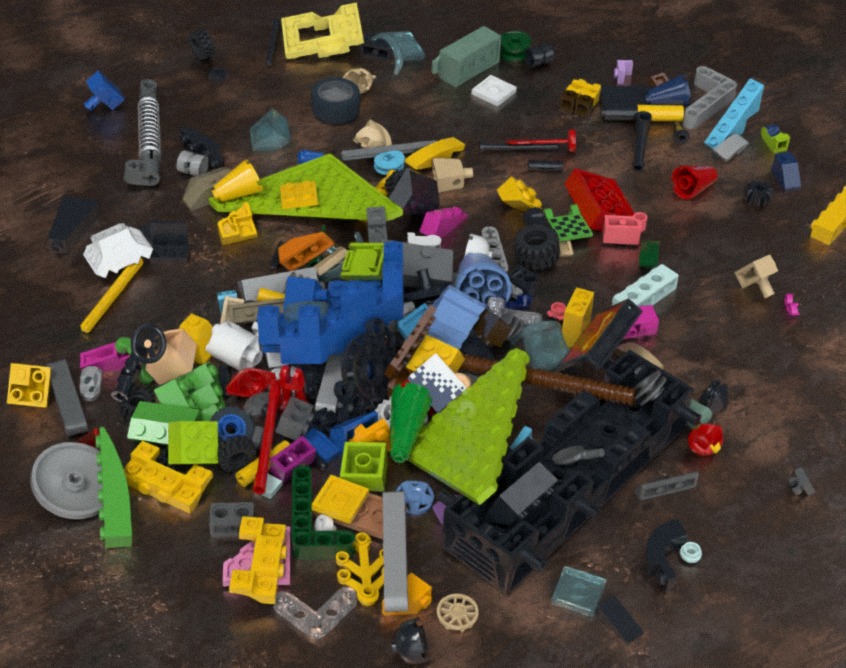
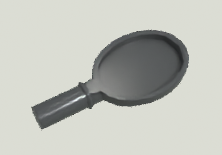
[232,392,269,429]
[552,446,605,465]

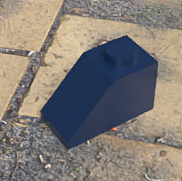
[771,152,801,191]

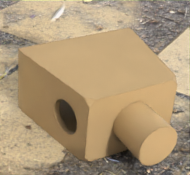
[432,158,473,192]

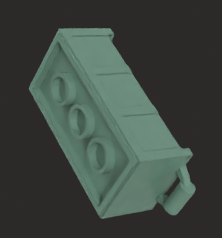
[432,26,501,88]

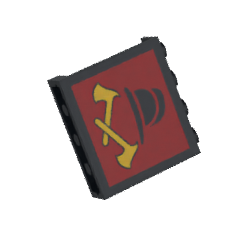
[555,298,643,377]

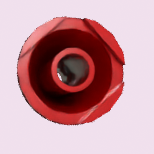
[671,165,718,199]

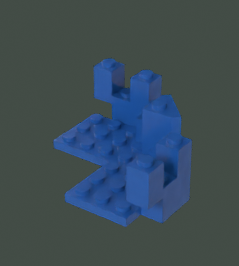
[257,241,404,364]

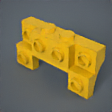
[123,440,213,514]
[229,516,287,604]

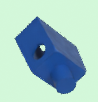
[283,276,331,313]

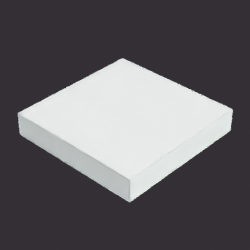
[471,75,517,107]

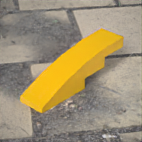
[404,137,465,170]

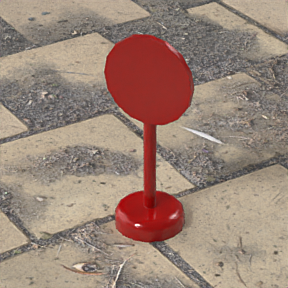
[506,129,576,153]

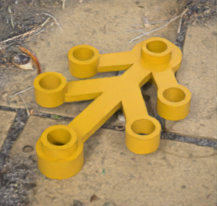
[336,532,384,606]

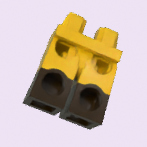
[559,79,601,118]

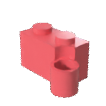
[602,212,647,245]

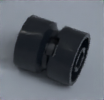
[525,43,554,68]
[522,207,552,229]

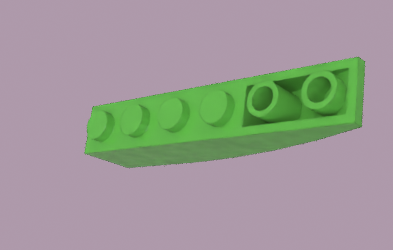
[96,427,132,548]

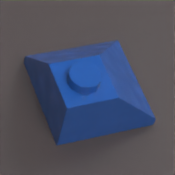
[330,411,378,457]

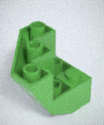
[154,361,226,421]

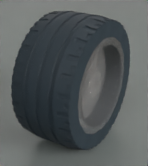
[311,77,360,125]

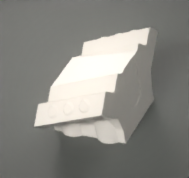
[83,223,153,278]

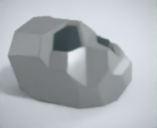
[80,366,104,402]

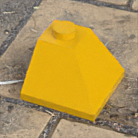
[179,313,213,366]

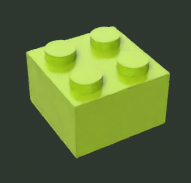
[168,421,218,464]
[340,442,389,492]

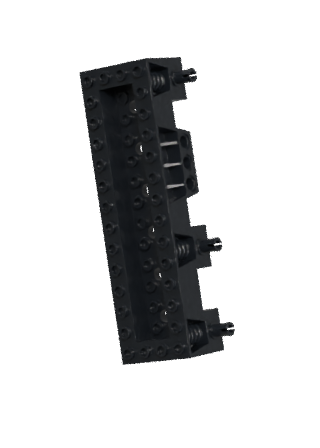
[436,349,702,595]

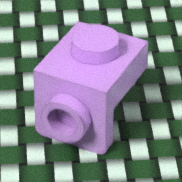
[614,60,633,84]

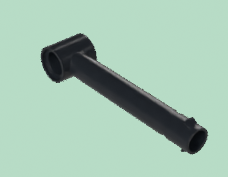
[632,111,652,172]

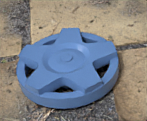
[396,481,434,515]

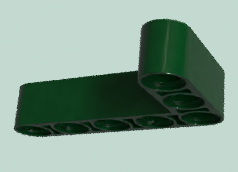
[292,465,355,560]

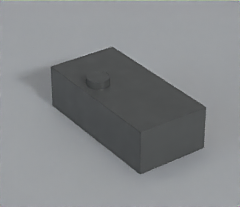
[376,239,453,288]

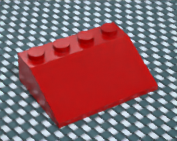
[564,168,635,231]

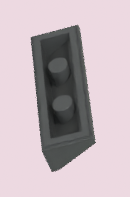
[634,472,699,501]

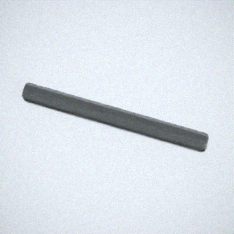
[341,140,437,161]

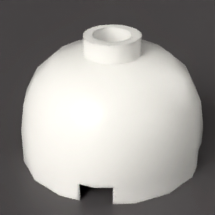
[464,234,493,258]

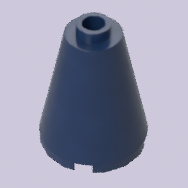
[645,74,691,106]

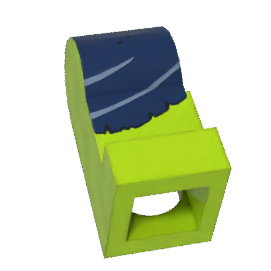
[761,124,790,153]

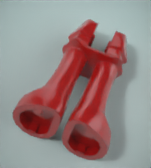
[278,365,309,414]

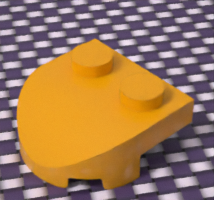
[349,418,391,452]

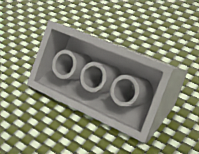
[237,267,318,302]

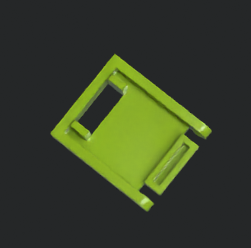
[340,243,384,280]

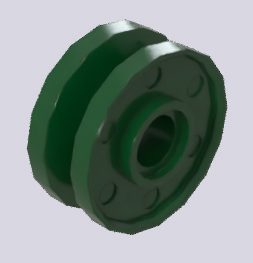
[500,31,532,62]

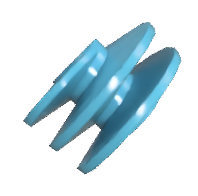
[374,150,405,175]

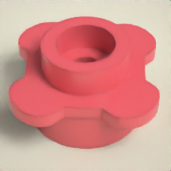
[547,302,566,320]

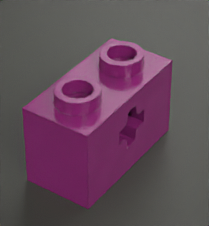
[269,436,316,484]

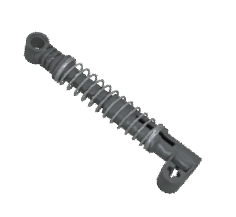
[123,79,161,186]

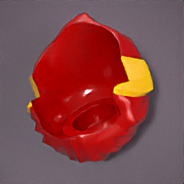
[687,424,724,456]

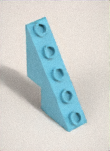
[704,78,764,149]

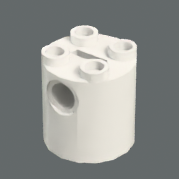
[206,321,263,371]

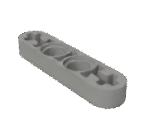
[481,227,508,273]

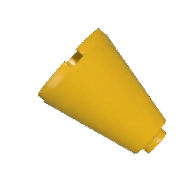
[212,159,263,202]

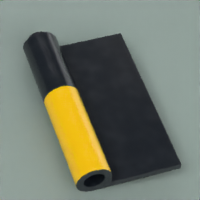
[600,85,684,122]

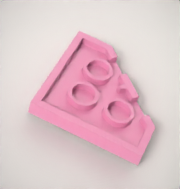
[223,527,290,586]

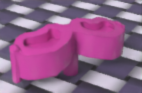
[784,294,800,316]

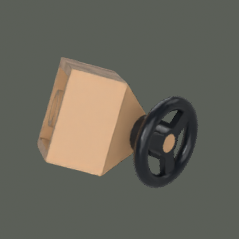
[131,324,197,385]

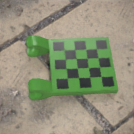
[543,204,593,242]

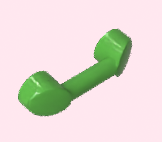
[115,337,154,385]

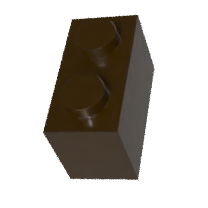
[472,309,512,347]

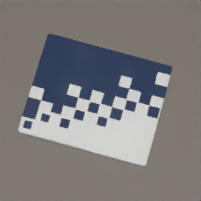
[407,353,466,413]

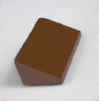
[387,361,411,401]

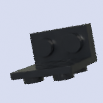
[150,221,189,263]

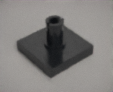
[404,268,450,302]

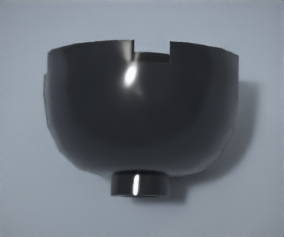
[391,616,431,665]

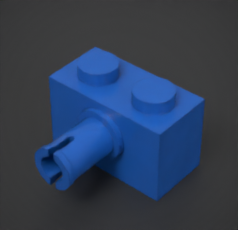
[84,70,125,111]

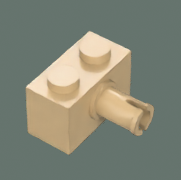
[734,255,778,298]

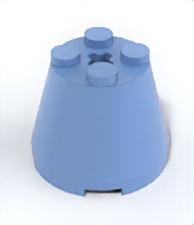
[454,253,512,312]

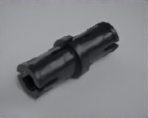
[528,159,563,173]

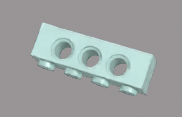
[612,264,679,308]

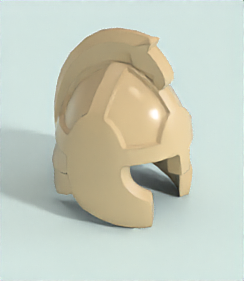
[343,68,376,95]
[353,119,392,148]

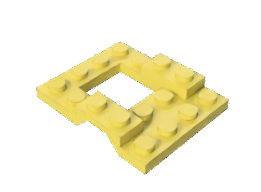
[281,3,364,59]

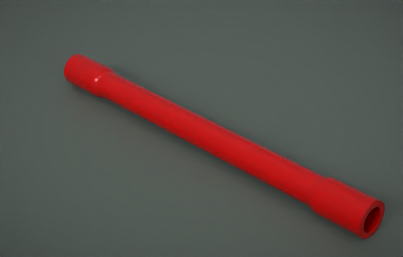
[253,380,282,494]

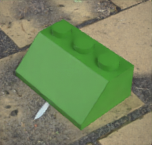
[127,401,200,447]

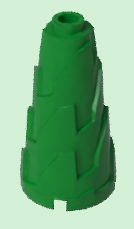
[390,383,432,463]

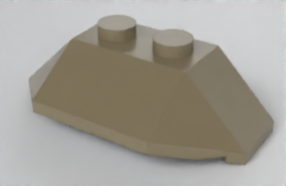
[183,167,232,211]

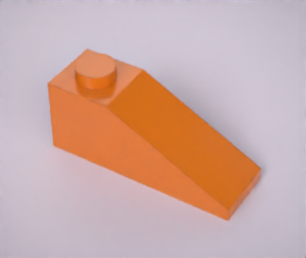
[278,232,335,271]

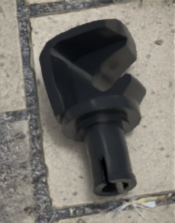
[292,363,323,399]

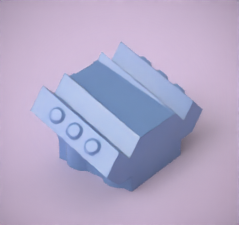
[427,285,485,349]

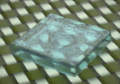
[551,566,607,617]

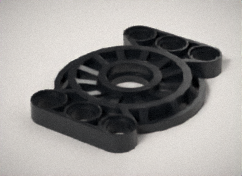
[334,318,403,418]

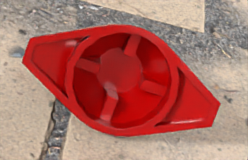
[226,367,276,397]

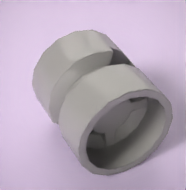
[177,150,209,176]

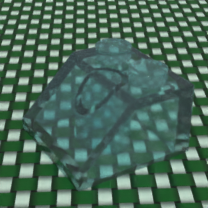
[250,108,290,151]

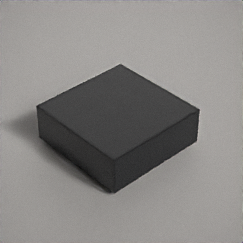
[208,67,229,83]

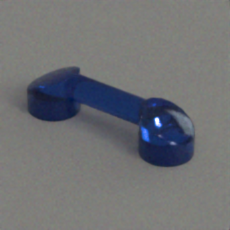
[491,294,532,310]

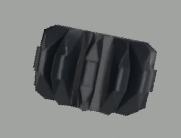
[743,180,773,208]

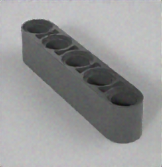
[46,359,88,437]

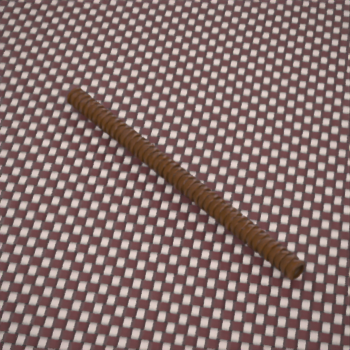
[385,338,637,406]

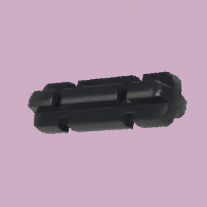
[269,241,286,270]
[218,363,231,397]

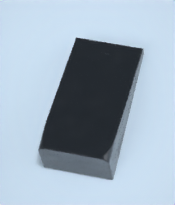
[596,596,644,645]

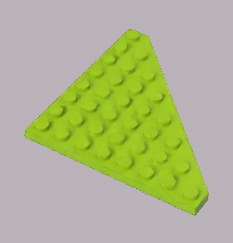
[208,153,403,221]
[408,348,530,505]

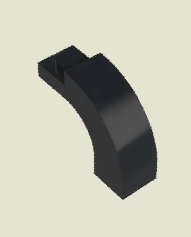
[643,519,687,593]

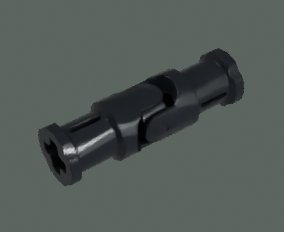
[111,345,148,402]

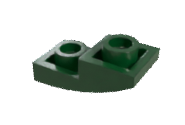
[639,241,660,268]

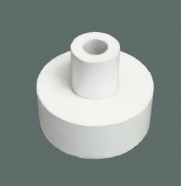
[314,514,336,531]

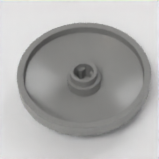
[30,442,103,519]

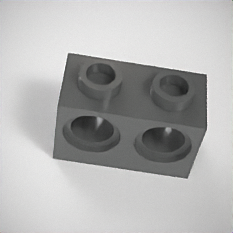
[275,396,314,441]
[209,502,255,537]

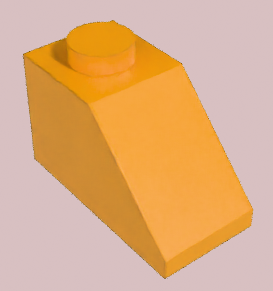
[382,573,432,616]

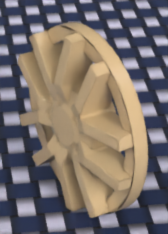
[437,594,479,632]

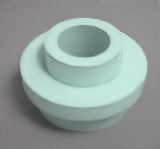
[680,542,702,563]

